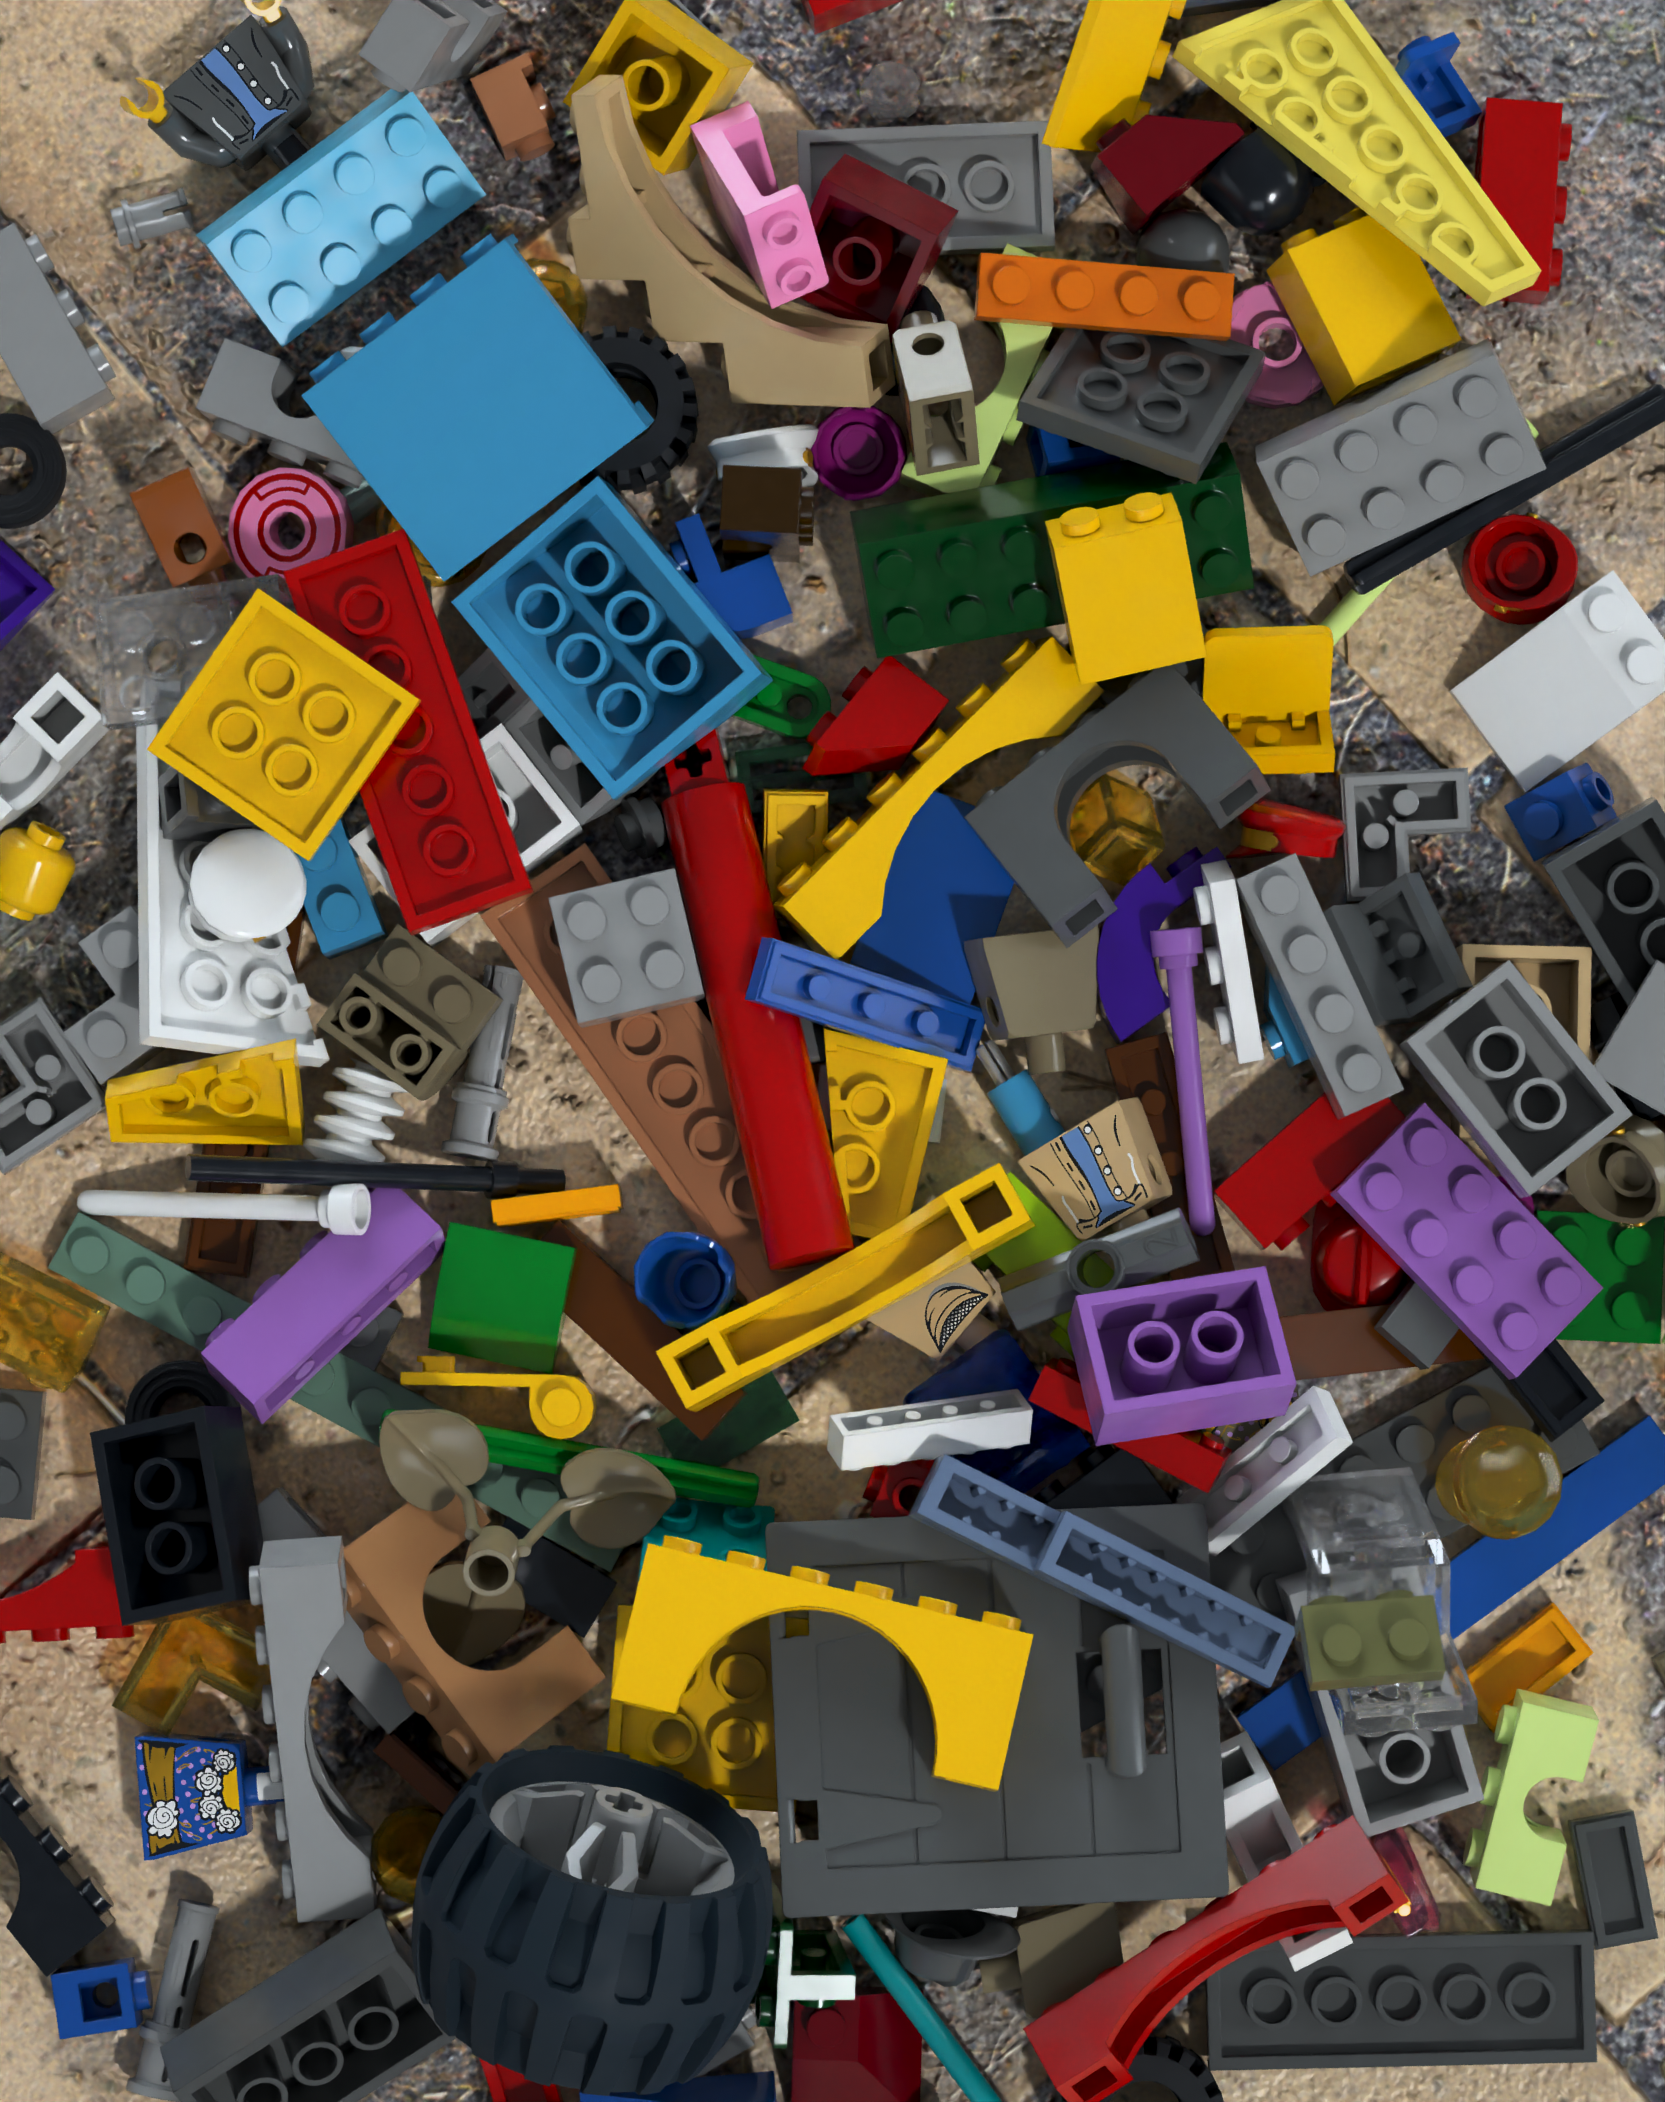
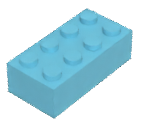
[196,89,486,348]

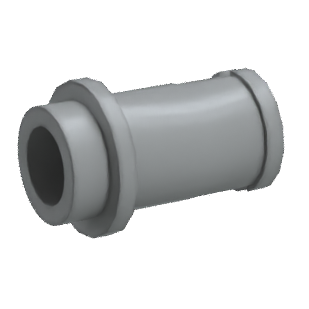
[110,187,194,249]

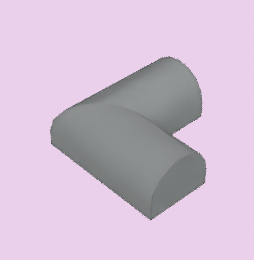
[1339,768,1471,904]
[0,997,106,1175]

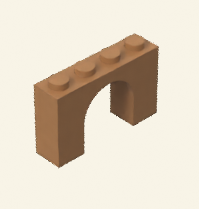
[344,1494,606,1778]

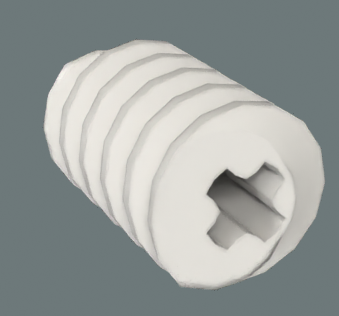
[303,1057,409,1188]

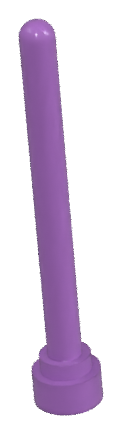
[1150,926,1215,1236]

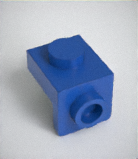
[1395,32,1482,137]
[1504,763,1617,862]

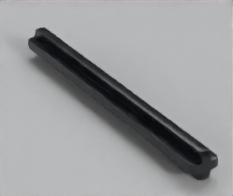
[1343,384,1665,595]

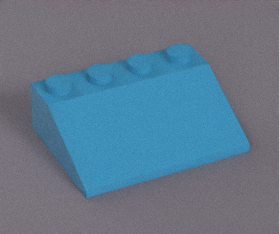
[451,476,773,800]

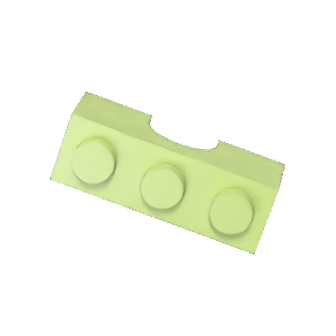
[1463,1688,1599,1906]

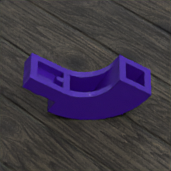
[1097,846,1232,1045]

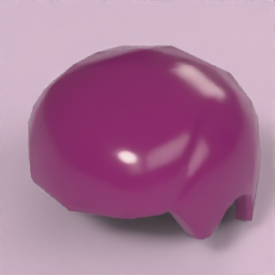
[811,406,907,501]

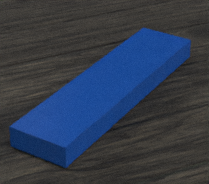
[745,937,985,1072]

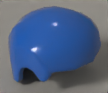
[634,1232,737,1330]

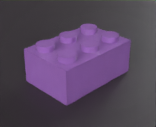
[1067,1266,1297,1446]

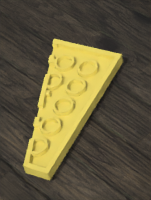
[1172,0,1542,307]

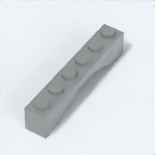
[249,1535,379,1923]

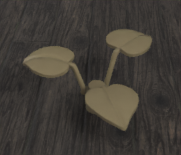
[379,1409,676,1666]

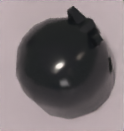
[1200,121,1326,236]

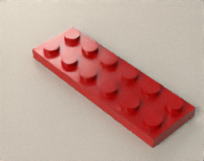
[283,529,534,936]

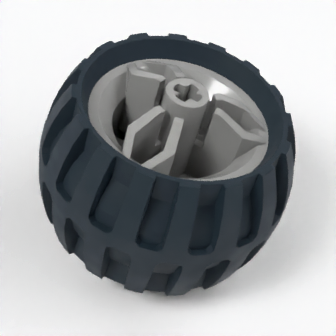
[412,1745,773,2096]

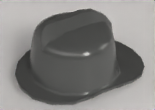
[884,1909,1021,1987]

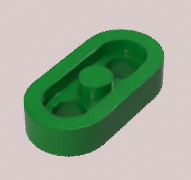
[731,655,831,740]

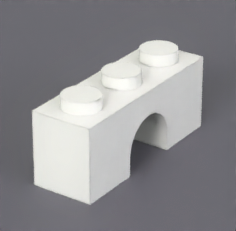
[0,672,114,834]

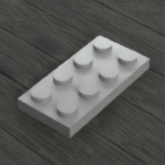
[797,121,1055,256]

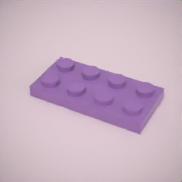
[1330,1103,1603,1380]

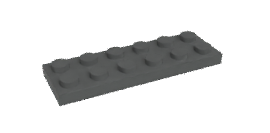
[1205,1929,1597,2071]

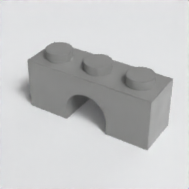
[358,0,508,93]
[196,338,365,488]

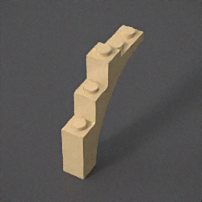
[566,75,896,408]

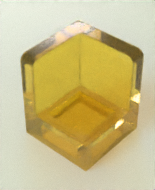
[1070,774,1166,886]

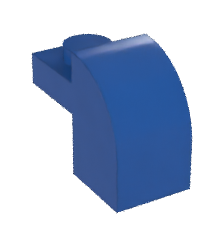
[669,513,793,640]

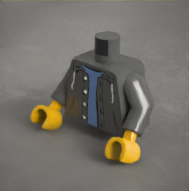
[120,0,315,171]

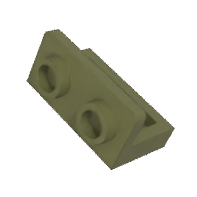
[1294,1590,1446,1691]

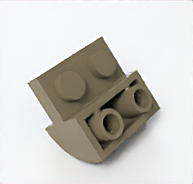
[317,924,503,1101]

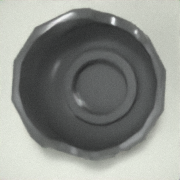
[1135,207,1231,273]

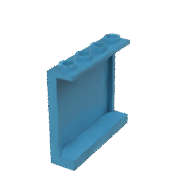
[301,233,654,582]

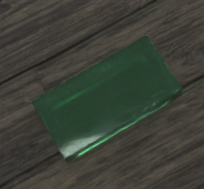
[657,1371,800,1467]

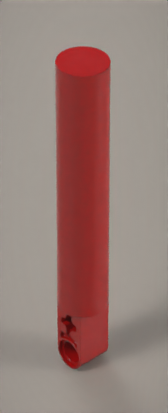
[661,727,855,1270]

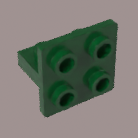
[750,1883,856,2048]

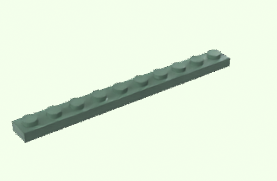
[48,1212,624,1572]

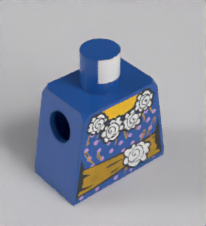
[135,1732,284,1861]

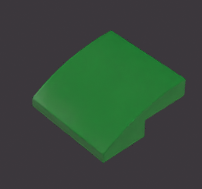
[428,1222,577,1374]

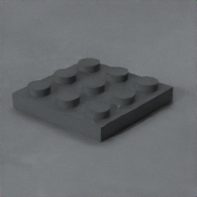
[1017,328,1266,484]

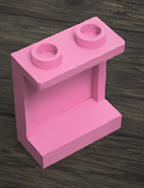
[690,101,829,309]

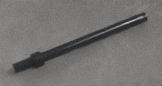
[185,1154,566,1199]

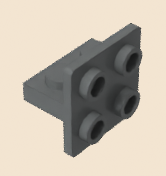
[1323,872,1473,1026]

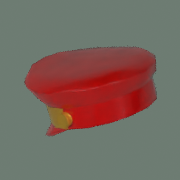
[1461,512,1578,625]
[1225,797,1346,859]

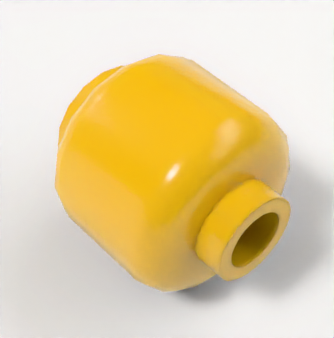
[0,821,76,921]

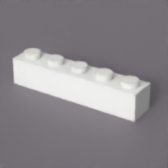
[827,1389,1033,1471]

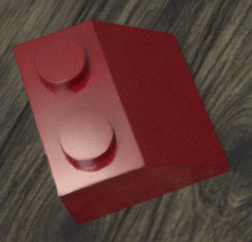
[799,154,959,344]

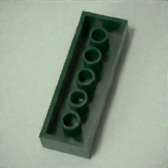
[850,442,1254,658]

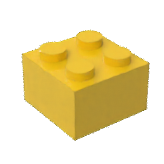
[563,0,754,175]

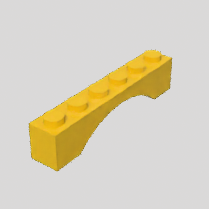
[773,636,1104,960]
[655,1162,1035,1412]

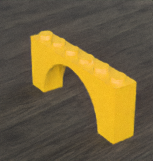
[611,1535,1034,1792]

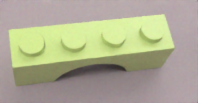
[900,243,1065,497]

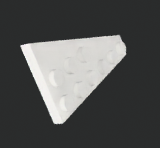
[136,676,330,1067]

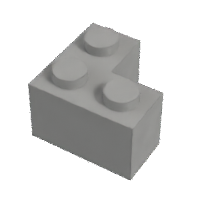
[63,905,166,1087]

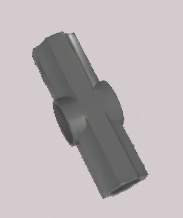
[998,1207,1200,1331]

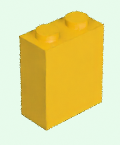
[1266,207,1462,405]
[1045,492,1207,685]

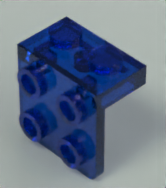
[903,1329,1090,1494]

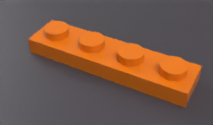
[974,252,1235,341]

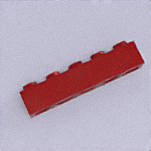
[1028,1357,1232,1493]

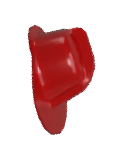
[1310,1200,1411,1312]

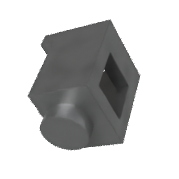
[158,766,255,842]

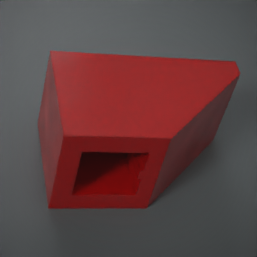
[802,656,949,776]

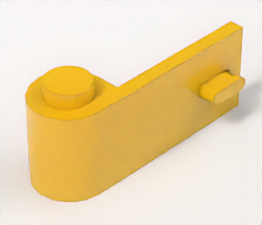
[400,1356,597,1440]

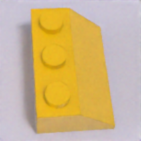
[1042,0,1187,152]

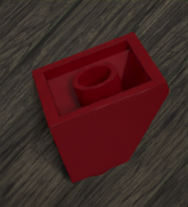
[1091,115,1245,235]
[791,1986,924,2102]

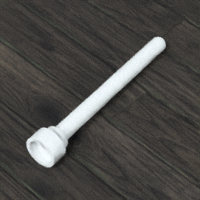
[77,1183,371,1235]

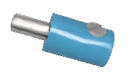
[976,1040,1066,1156]

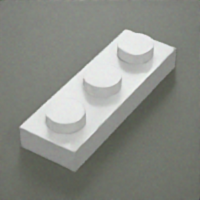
[1193,860,1264,1064]
[1177,1386,1353,1556]

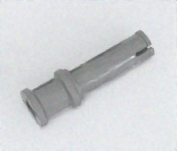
[441,965,524,1162]
[126,1899,220,2102]

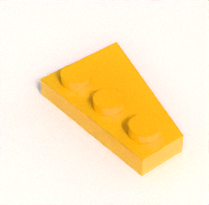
[823,1029,948,1239]
[105,1038,305,1145]

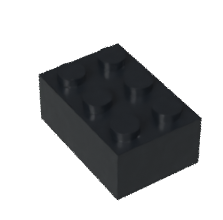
[90,1406,263,1626]

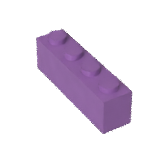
[201,1188,446,1424]

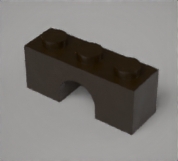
[720,465,815,563]

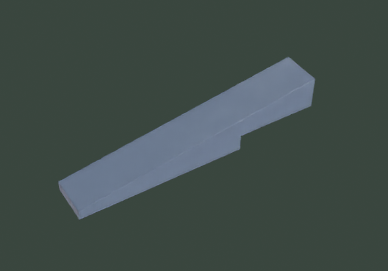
[908,1454,1295,1688]

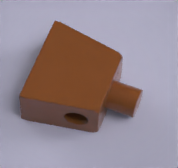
[129,467,238,617]

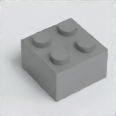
[548,868,706,1028]

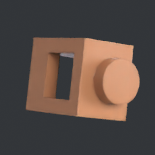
[470,52,556,162]

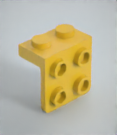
[1202,625,1335,774]

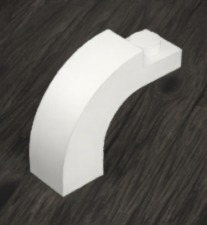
[1221,1730,1353,1972]

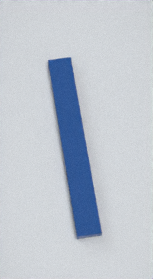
[1235,1415,1665,1771]

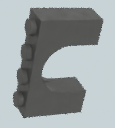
[964,665,1271,948]

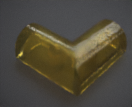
[112,1612,271,1737]

